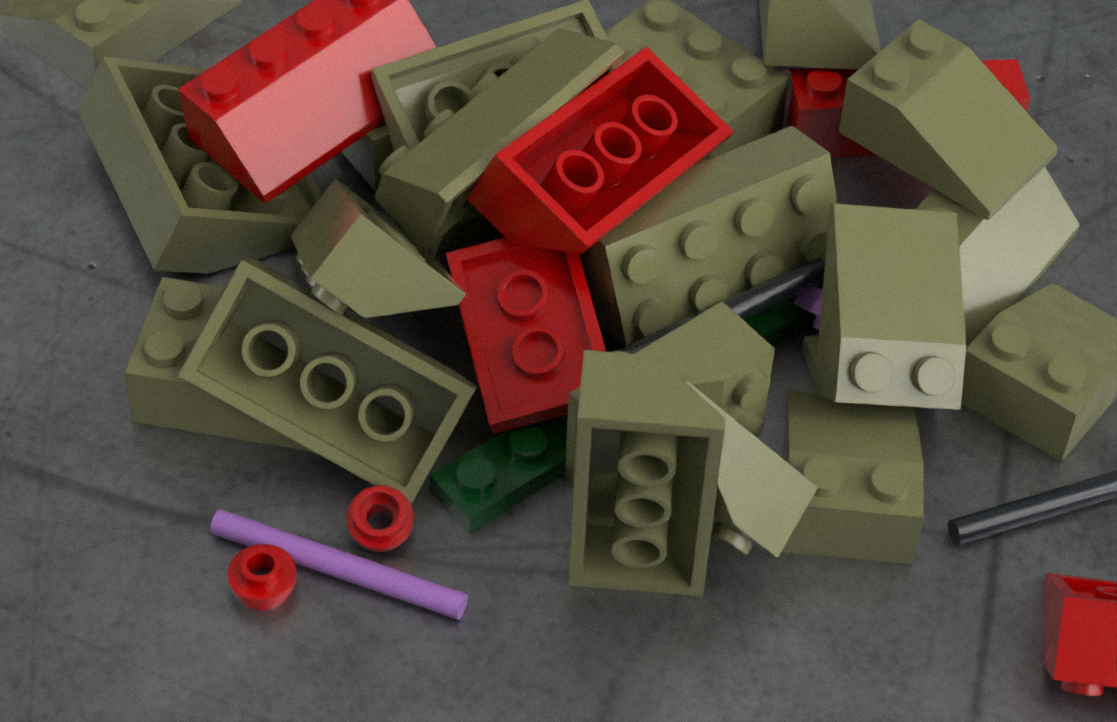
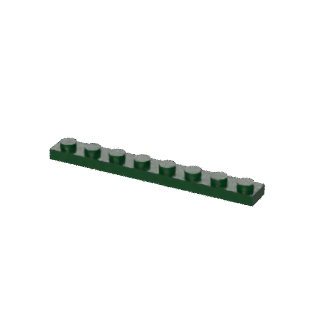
[430,283,823,533]

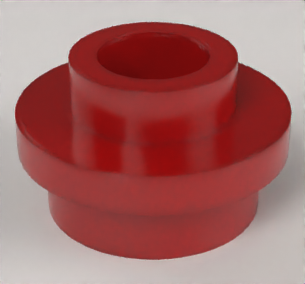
[346,485,414,552]
[227,544,297,610]

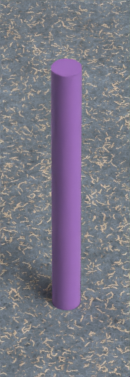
[210,509,468,620]

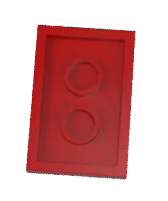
[446,237,606,434]

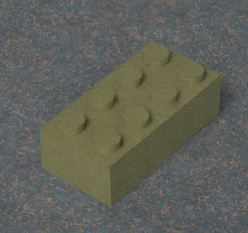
[581,126,837,347]

